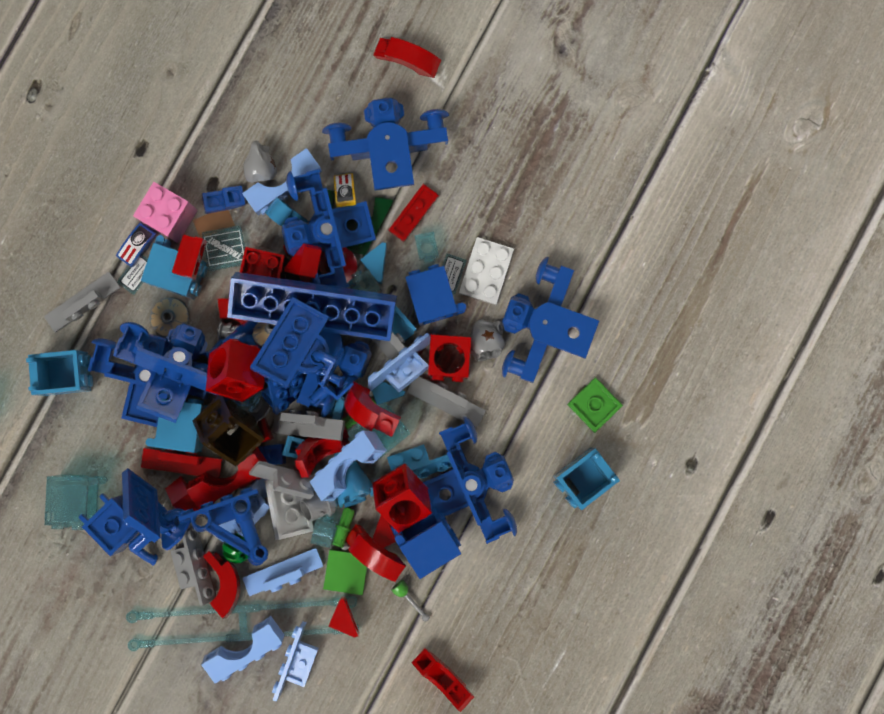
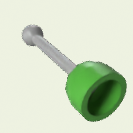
[391,579,430,622]

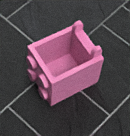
[133,182,198,243]

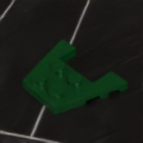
[327,190,393,255]

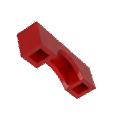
[186,447,268,509]

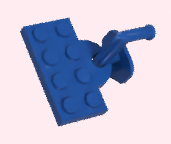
[250,297,345,389]
[122,468,191,566]

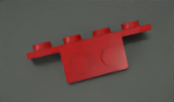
[141,448,222,478]

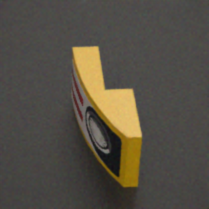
[334,173,356,208]

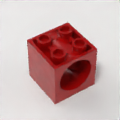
[240,247,289,279]
[428,334,471,382]
[206,339,264,402]
[372,463,432,533]

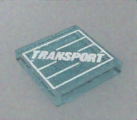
[202,225,245,272]

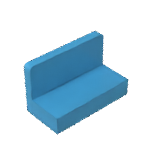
[392,306,417,341]

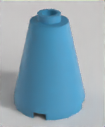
[334,453,374,508]

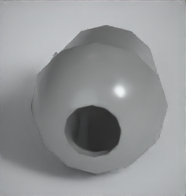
[300,492,338,522]

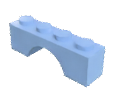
[242,148,322,216]
[310,430,387,501]
[201,616,284,683]

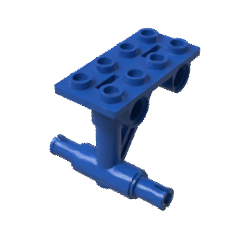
[210,321,304,415]
[178,487,268,566]

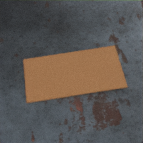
[193,210,235,239]

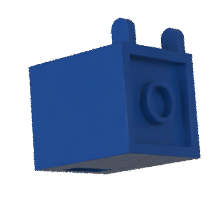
[405,264,466,326]
[79,493,140,556]
[391,508,462,579]

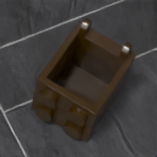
[193,395,265,467]

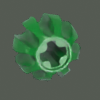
[222,533,248,563]

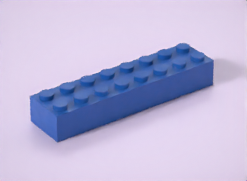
[227,272,397,341]

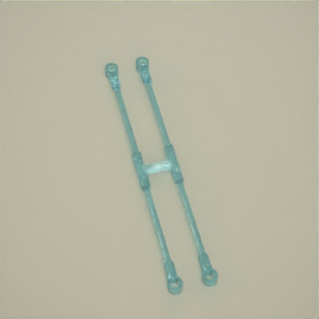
[126,595,359,651]

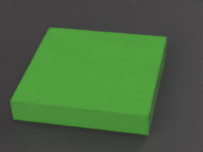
[567,377,623,433]
[323,549,367,595]

